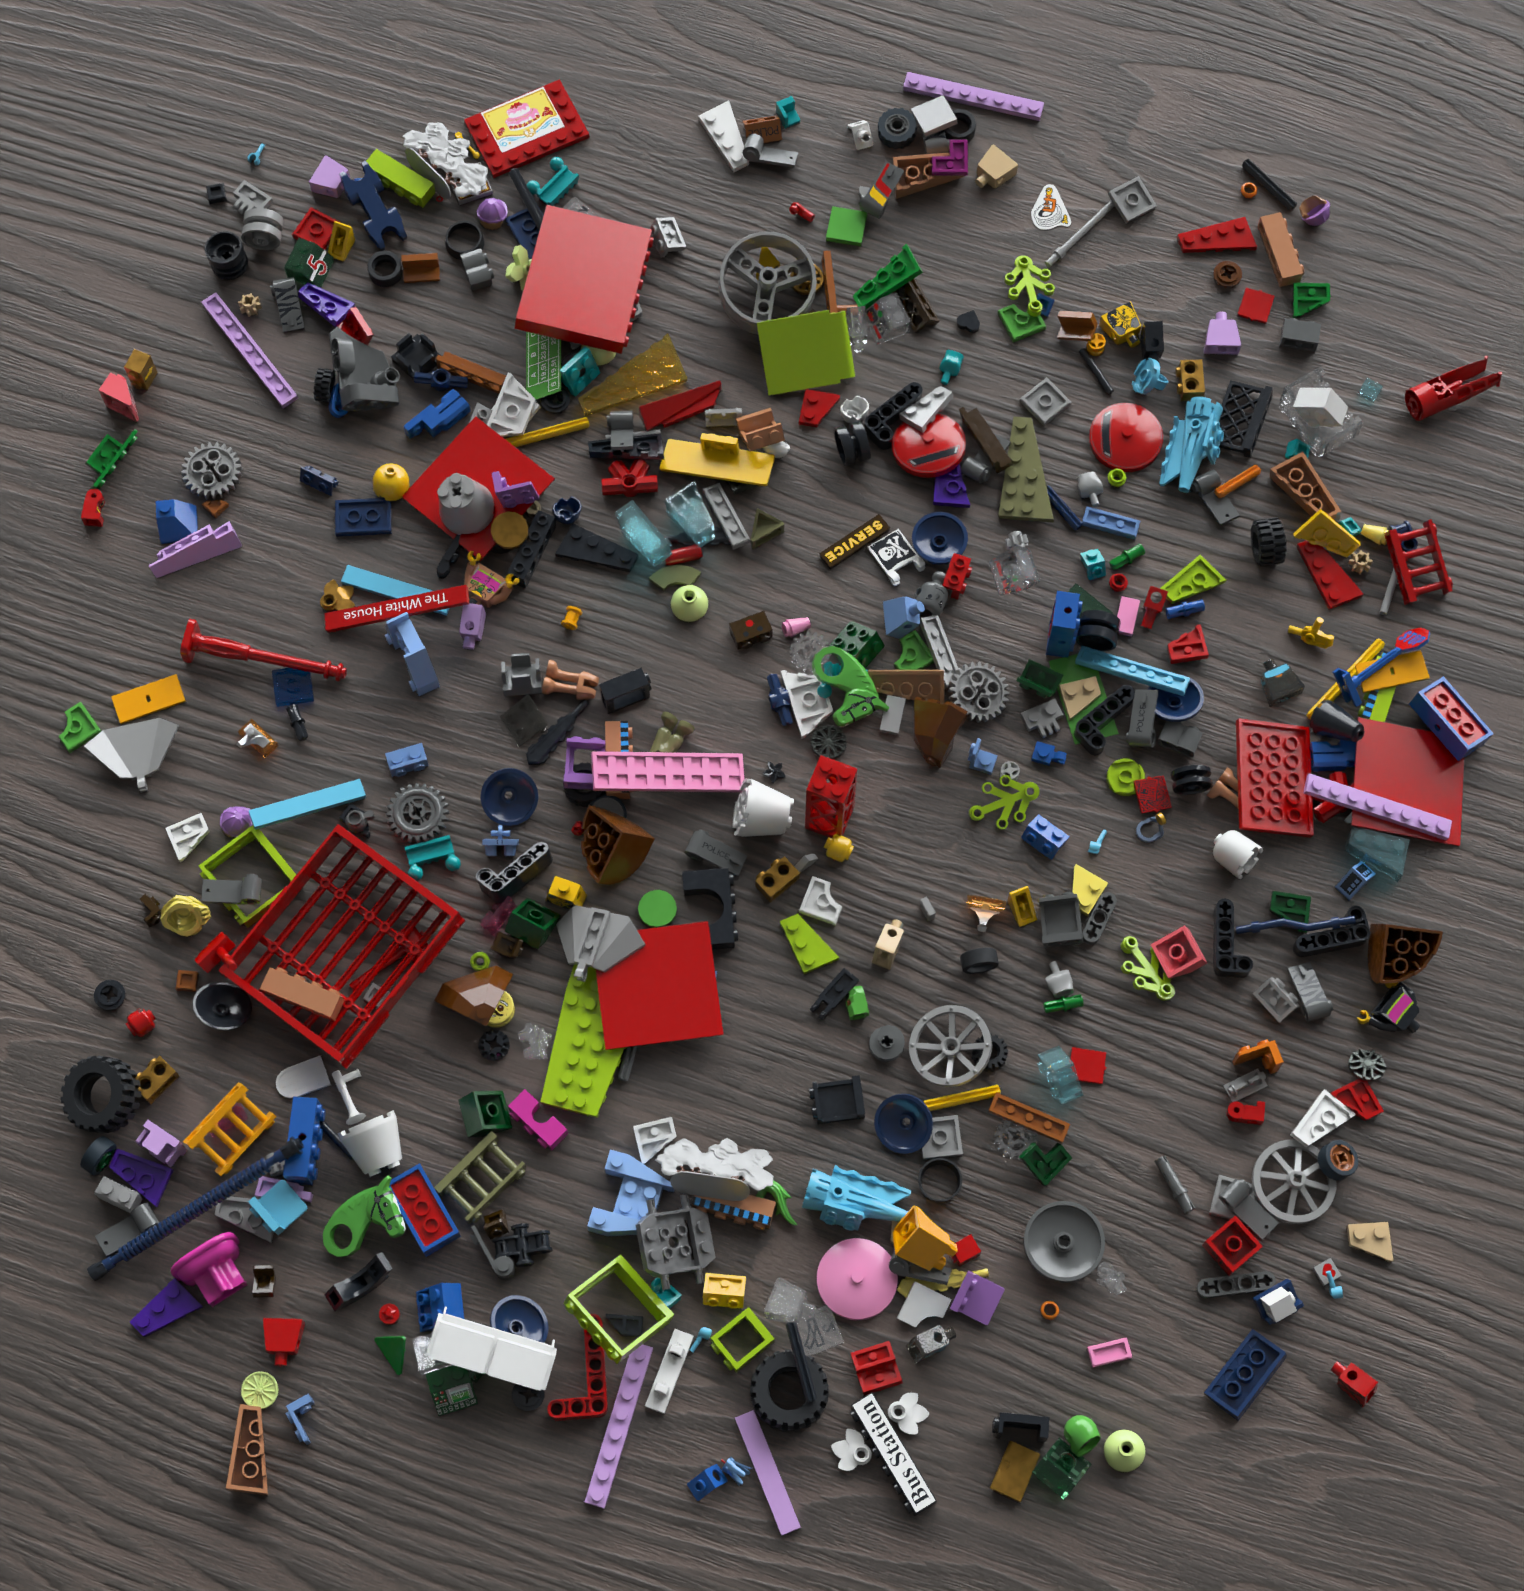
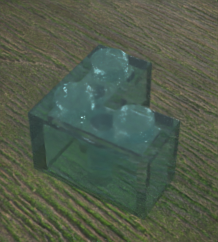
[1037,1046,1083,1104]

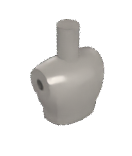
[1077,472,1103,507]
[1045,961,1074,998]

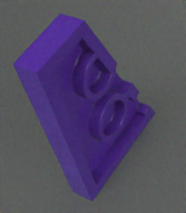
[933,465,970,508]
[130,1278,203,1337]

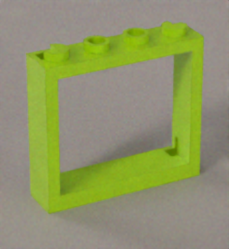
[199,825,296,929]
[563,1255,674,1364]

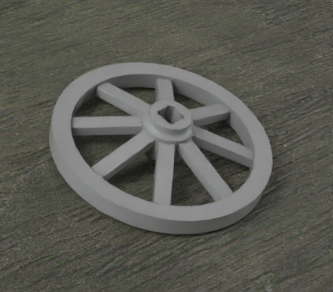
[909,1005,992,1087]
[1252,1140,1336,1224]

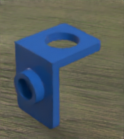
[687,1464,728,1501]

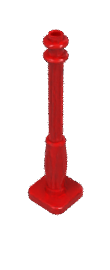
[180,619,347,682]

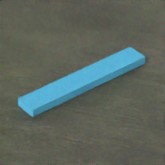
[341,565,450,616]
[1075,646,1190,696]
[249,779,366,830]

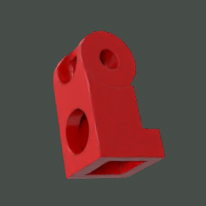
[81,489,105,527]
[1226,1101,1265,1125]

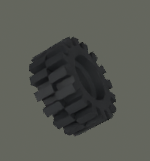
[313,368,336,403]
[972,1033,1008,1072]

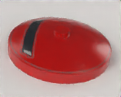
[1089,403,1163,472]
[892,414,966,478]

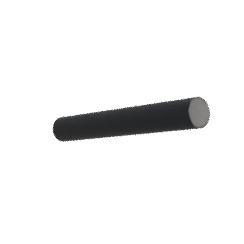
[1079,348,1114,395]
[320,1121,353,1160]

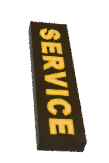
[819,514,890,570]

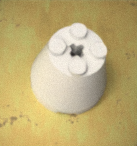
[732,778,794,837]
[337,1110,402,1177]

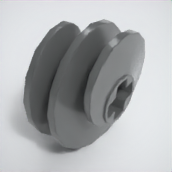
[869,1025,905,1062]

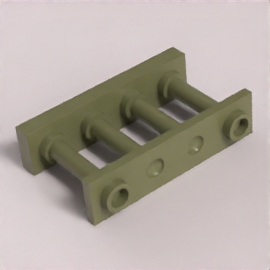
[434,1131,527,1225]

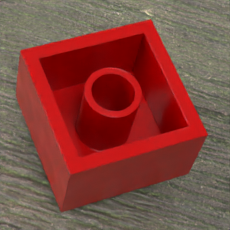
[1202,1215,1263,1276]

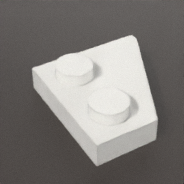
[166,813,210,862]
[633,1117,676,1164]

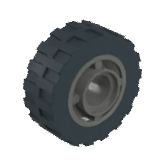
[878,108,917,149]

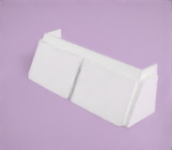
[426,1307,557,1391]

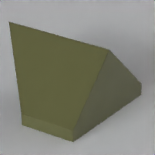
[751,508,785,549]

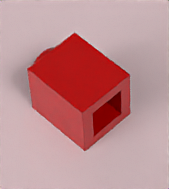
[949,1234,981,1267]

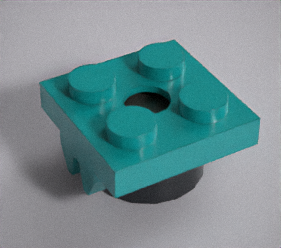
[559,346,601,397]

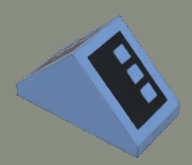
[1335,861,1376,900]

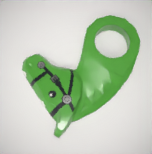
[812,646,889,727]
[323,1176,406,1257]

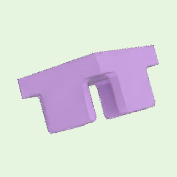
[136,1120,187,1167]

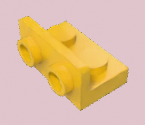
[703,1273,746,1308]

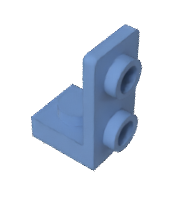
[968,738,998,775]
[286,1394,315,1445]

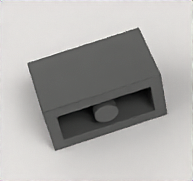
[1279,318,1321,352]

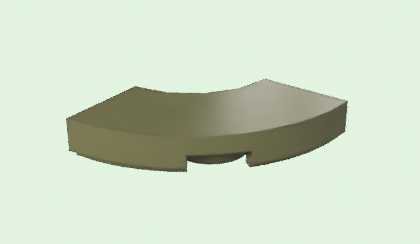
[649,565,701,591]

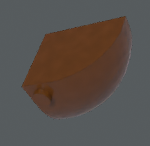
[581,805,655,885]
[1368,924,1443,984]

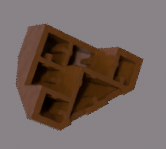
[913,697,968,768]
[434,965,513,1026]

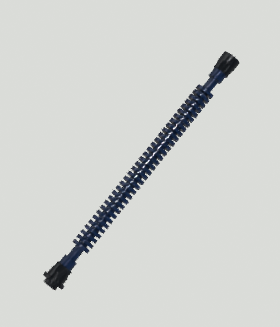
[87,1136,304,1281]

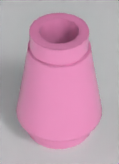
[782,617,811,638]

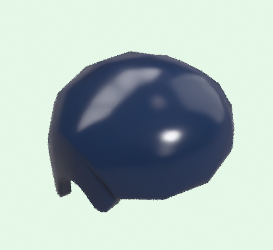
[552,496,582,524]

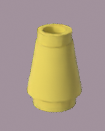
[1361,524,1389,545]

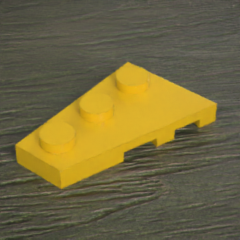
[1293,509,1361,557]

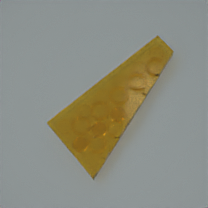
[578,333,688,417]

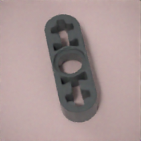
[1083,892,1117,945]

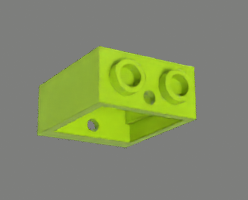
[710,1307,775,1373]

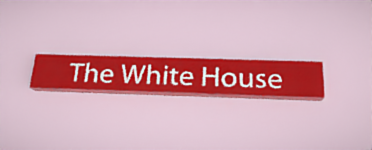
[325,585,469,633]

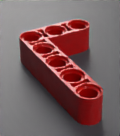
[547,1314,608,1421]

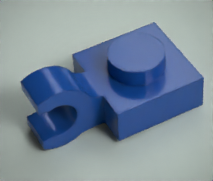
[1031,741,1067,766]

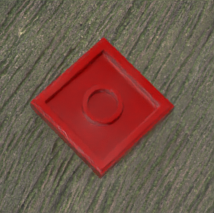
[292,207,341,253]

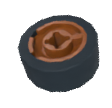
[1318,1140,1358,1180]

